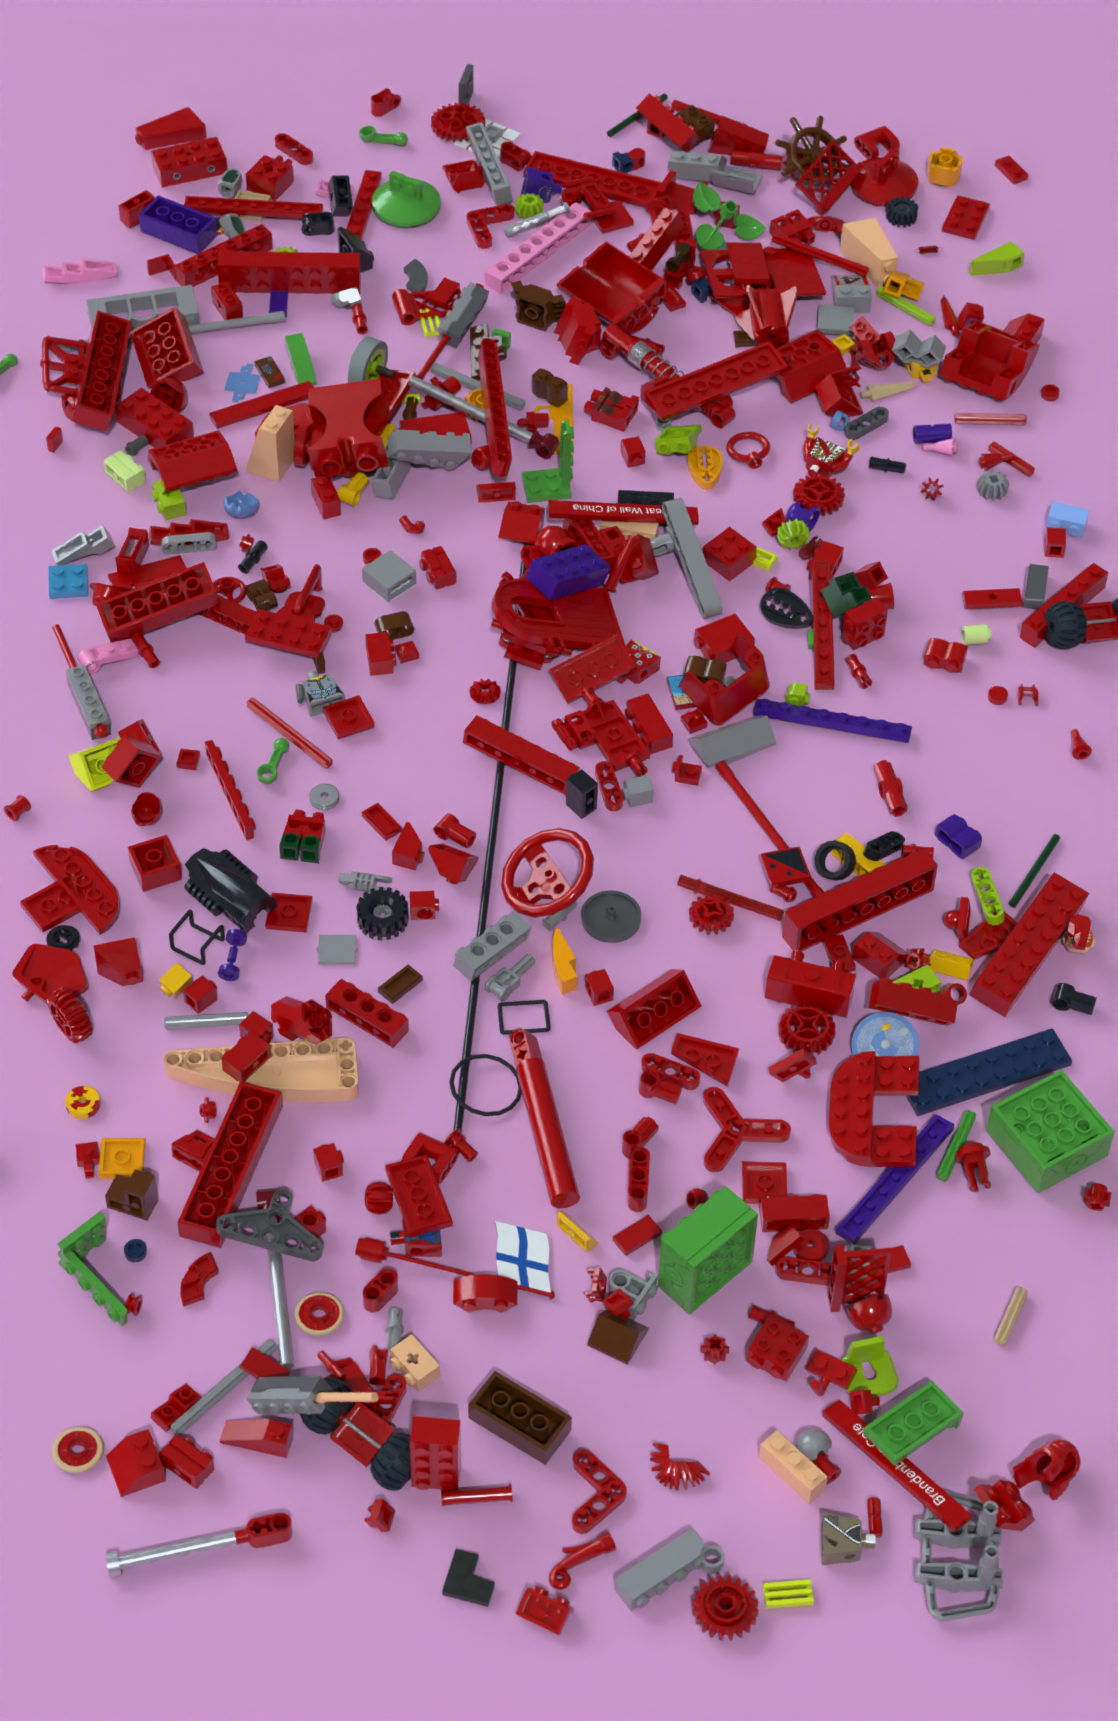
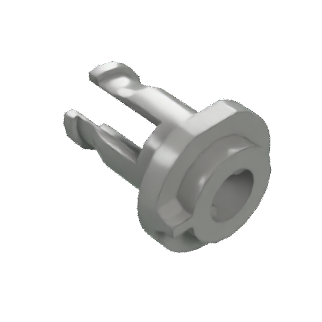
[650,526,678,557]

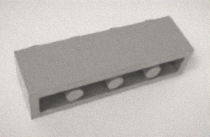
[372,451,413,499]

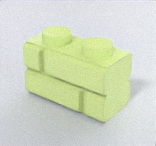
[104,450,145,492]

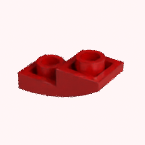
[150,1383,202,1432]

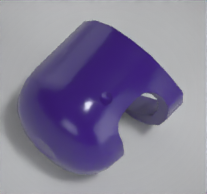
[786,502,821,533]

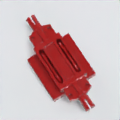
[491,618,573,670]

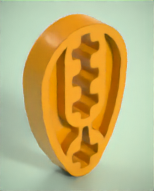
[687,445,722,490]

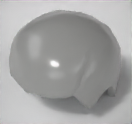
[796,1429,832,1460]

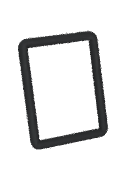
[497,1000,551,1035]

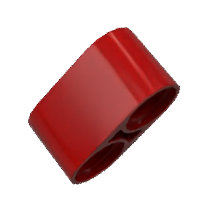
[362,1269,399,1313]

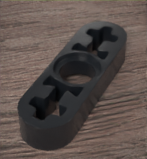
[863,831,905,861]

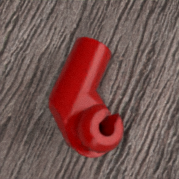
[399,516,425,534]

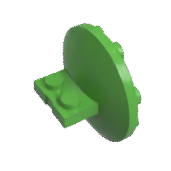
[372,171,441,228]

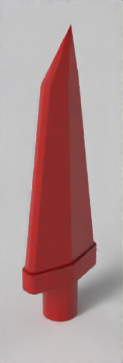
[940,295,961,336]

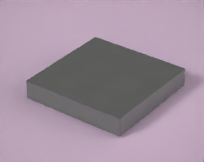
[459,64,474,106]

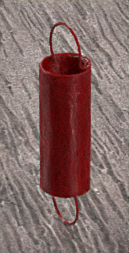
[914,246,943,254]

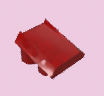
[442,159,485,194]

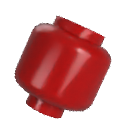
[471,445,491,471]

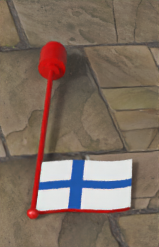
[355,1221,555,1300]

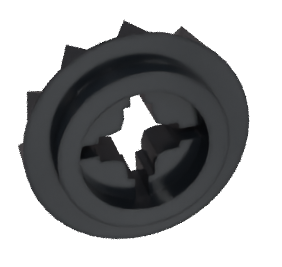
[46,925,80,951]

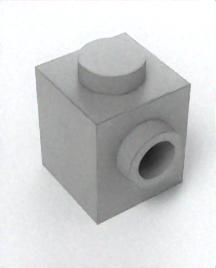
[622,775,654,807]

